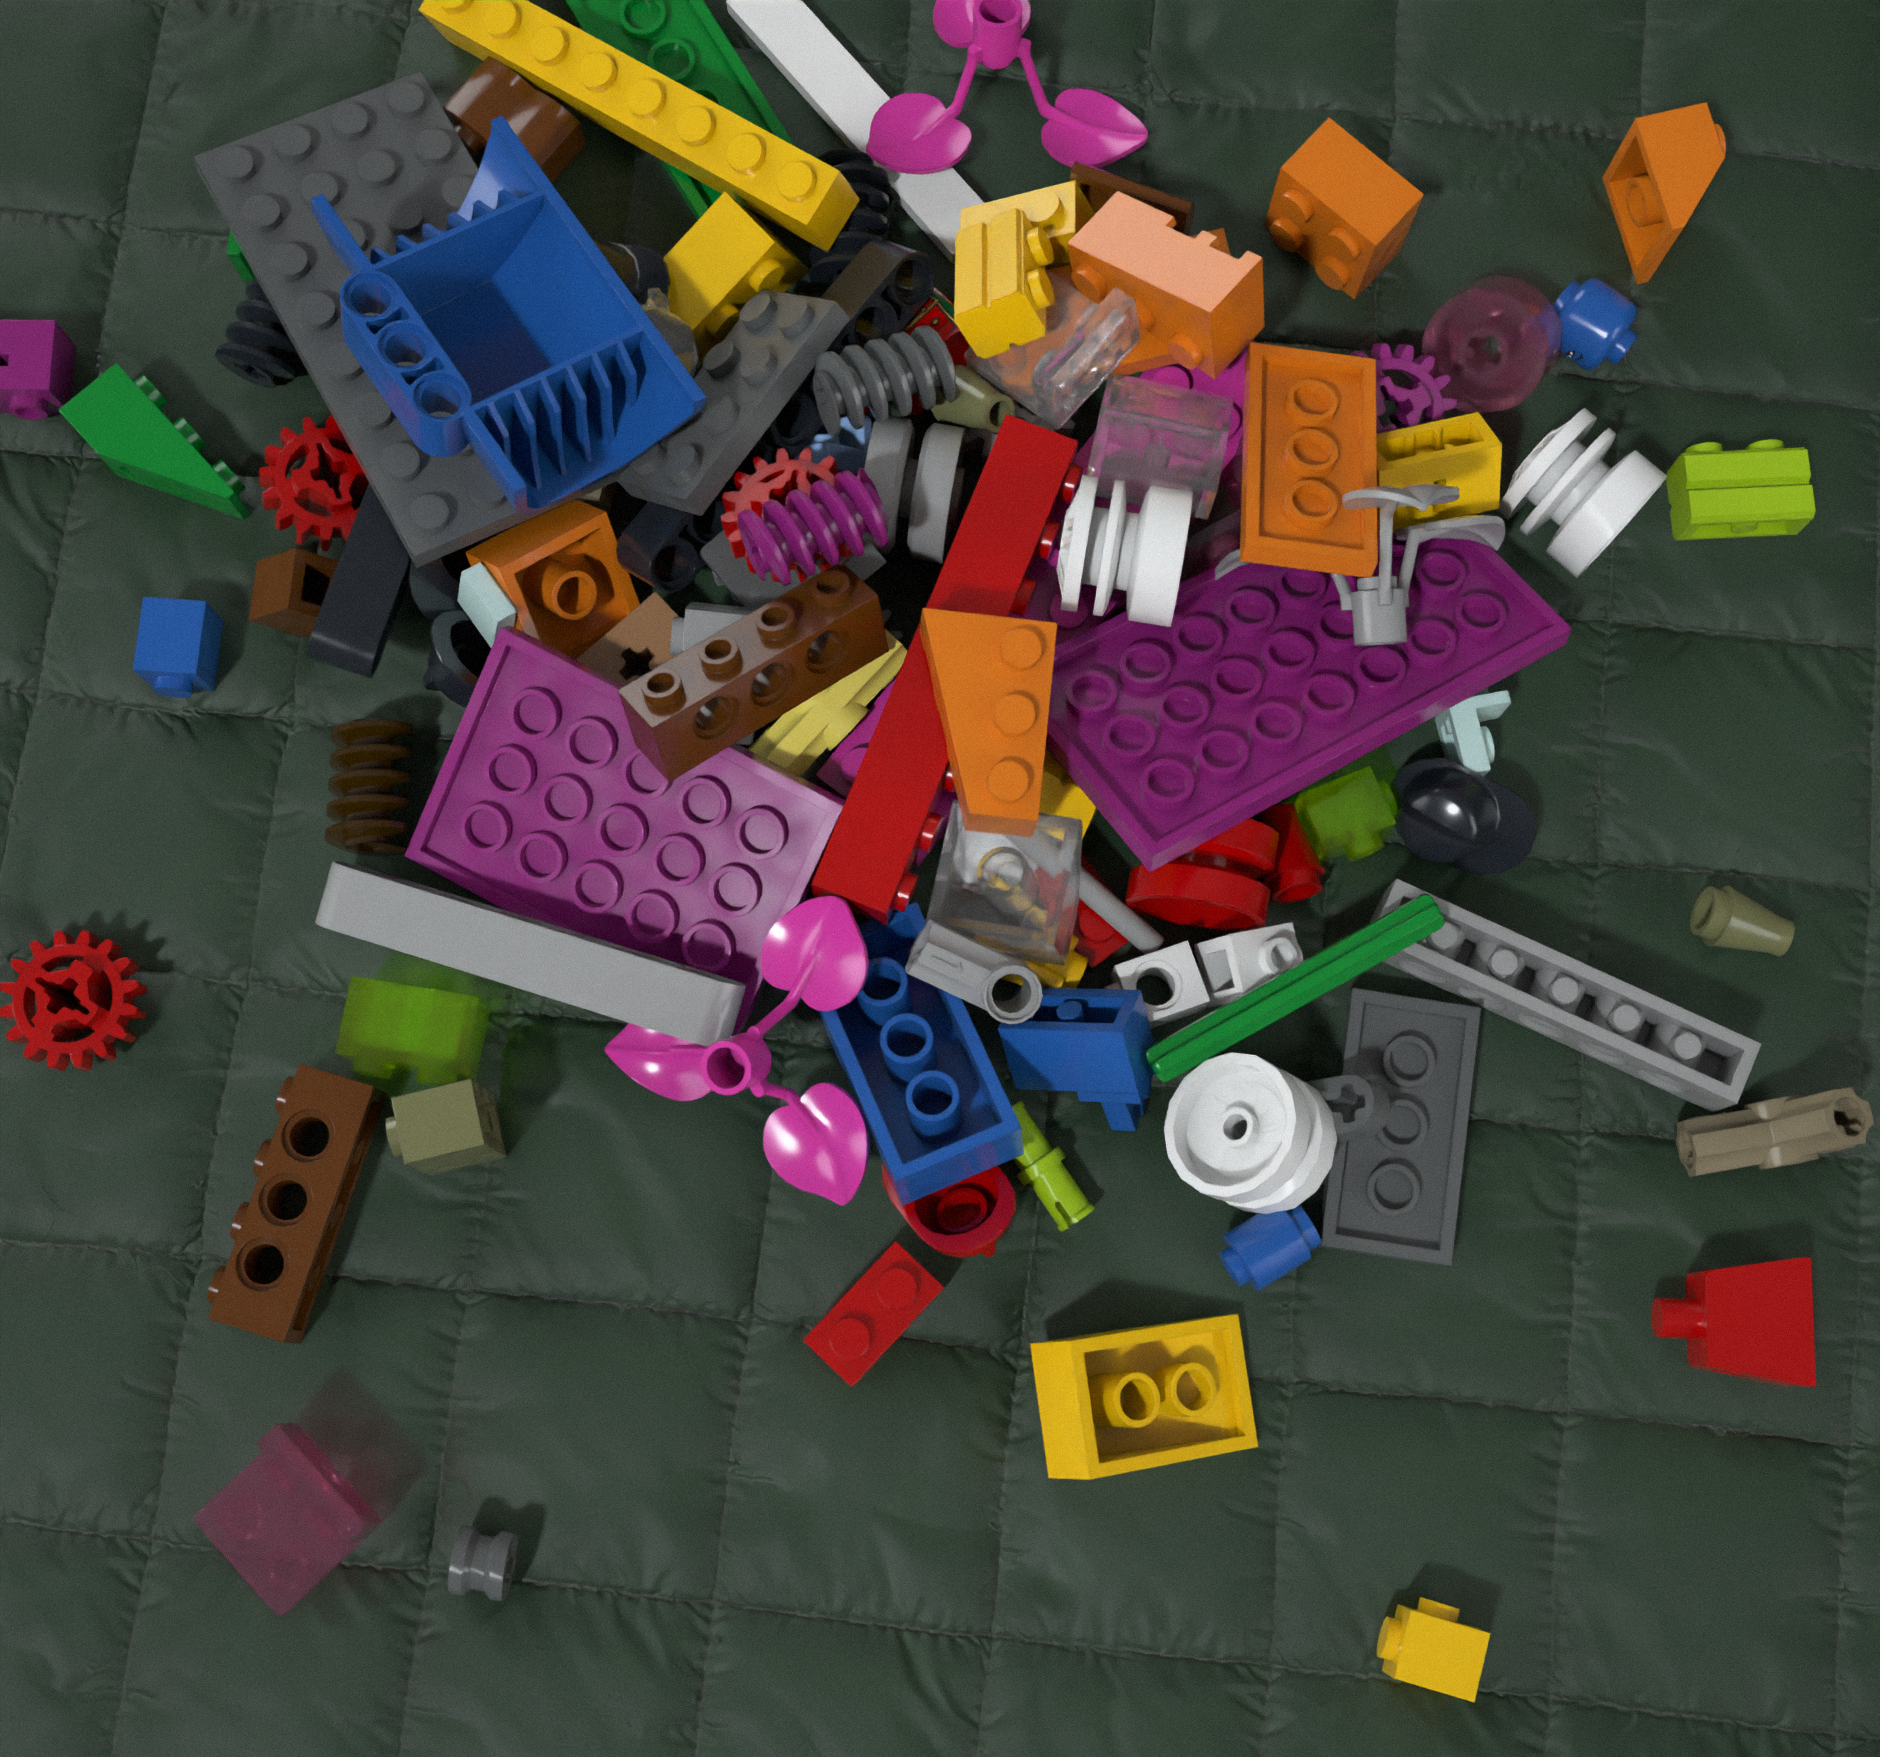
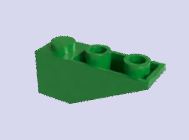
[58,363,251,520]

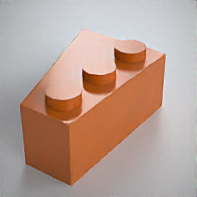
[1067,191,1265,380]
[919,608,1057,838]

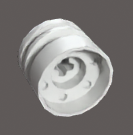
[1496,408,1667,578]
[1057,475,1193,627]

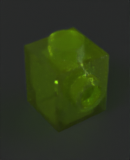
[1293,766,1398,863]

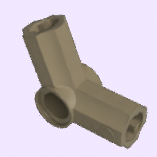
[1676,1087,1874,1177]

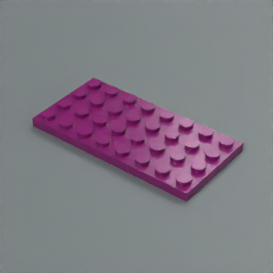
[1046,533,1572,872]

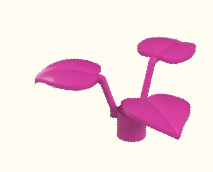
[866,0,1148,175]
[604,895,870,1206]

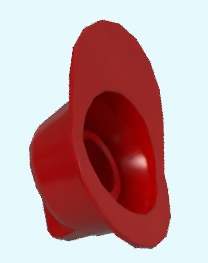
[882,1163,1016,1258]

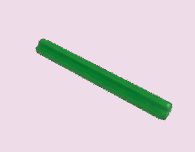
[1145,894,1445,1082]

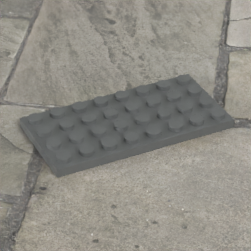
[194,71,630,568]

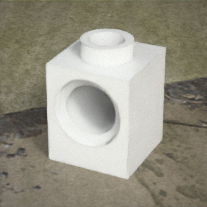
[1104,940,1210,1028]

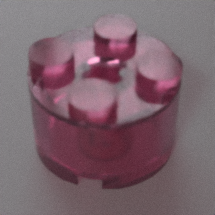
[1422,275,1563,414]

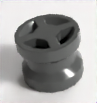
[448,1525,518,1602]

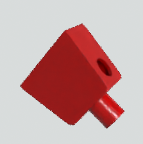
[1651,1257,1816,1387]

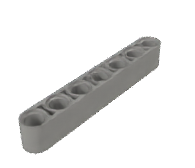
[315,861,746,1047]

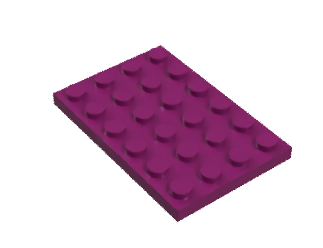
[404,626,846,1034]

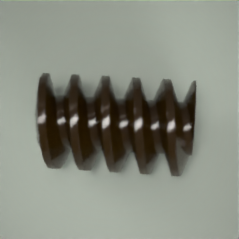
[324,718,414,856]

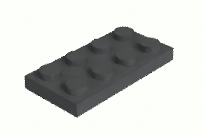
[616,289,850,516]
[1318,988,1481,1267]

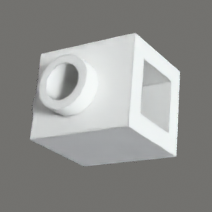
[1194,922,1303,1007]

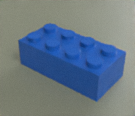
[817,902,1024,1206]

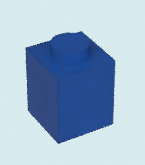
[133,597,224,698]

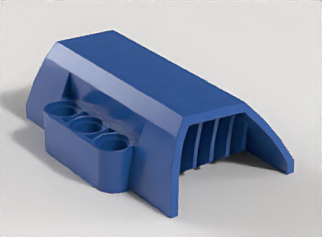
[311,116,706,515]

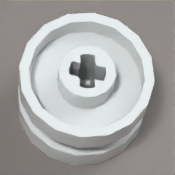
[1164,1052,1337,1214]

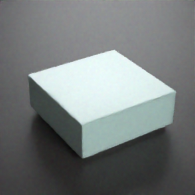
[457,562,517,648]

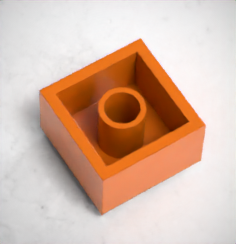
[1264,118,1424,300]

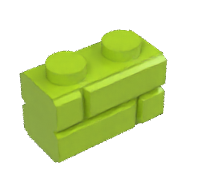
[1666,439,1816,541]

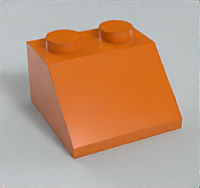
[1602,102,1726,284]
[465,499,640,659]

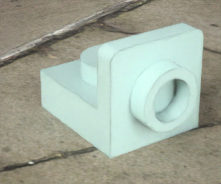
[1435,687,1511,776]

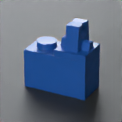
[998,987,1155,1131]

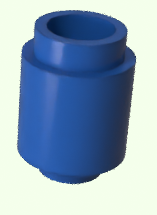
[1218,1205,1322,1292]

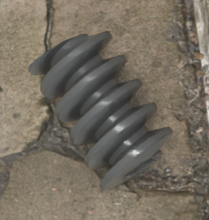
[813,325,956,436]

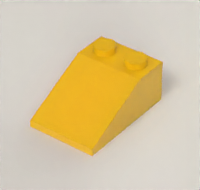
[1030,1314,1258,1480]

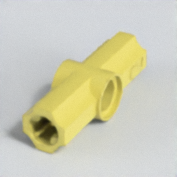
[748,629,908,776]

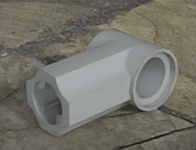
[905,919,1043,1024]

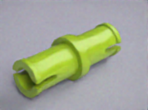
[1012,1100,1095,1232]

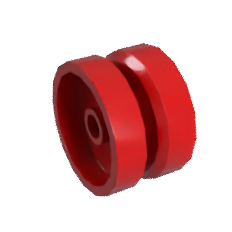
[1126,818,1279,932]

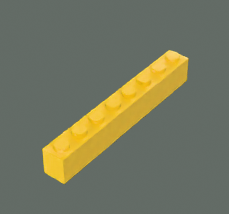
[418,0,860,252]

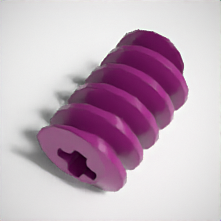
[737,468,888,587]

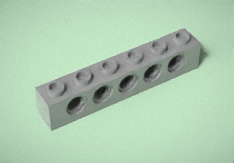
[1370,879,1761,1112]

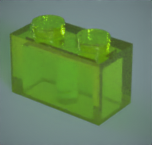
[335,976,491,1087]

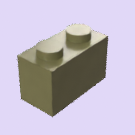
[386,1079,507,1175]

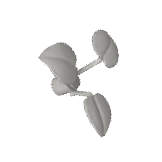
[1215,484,1505,646]

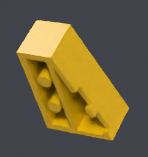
[652,191,810,376]

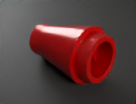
[1259,804,1325,903]

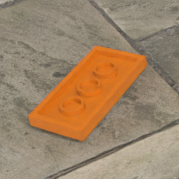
[1240,342,1378,578]

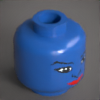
[1543,278,1639,371]

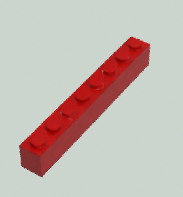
[811,414,1084,925]

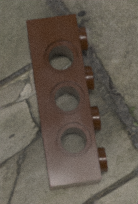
[618,561,889,782]
[207,1064,388,1344]

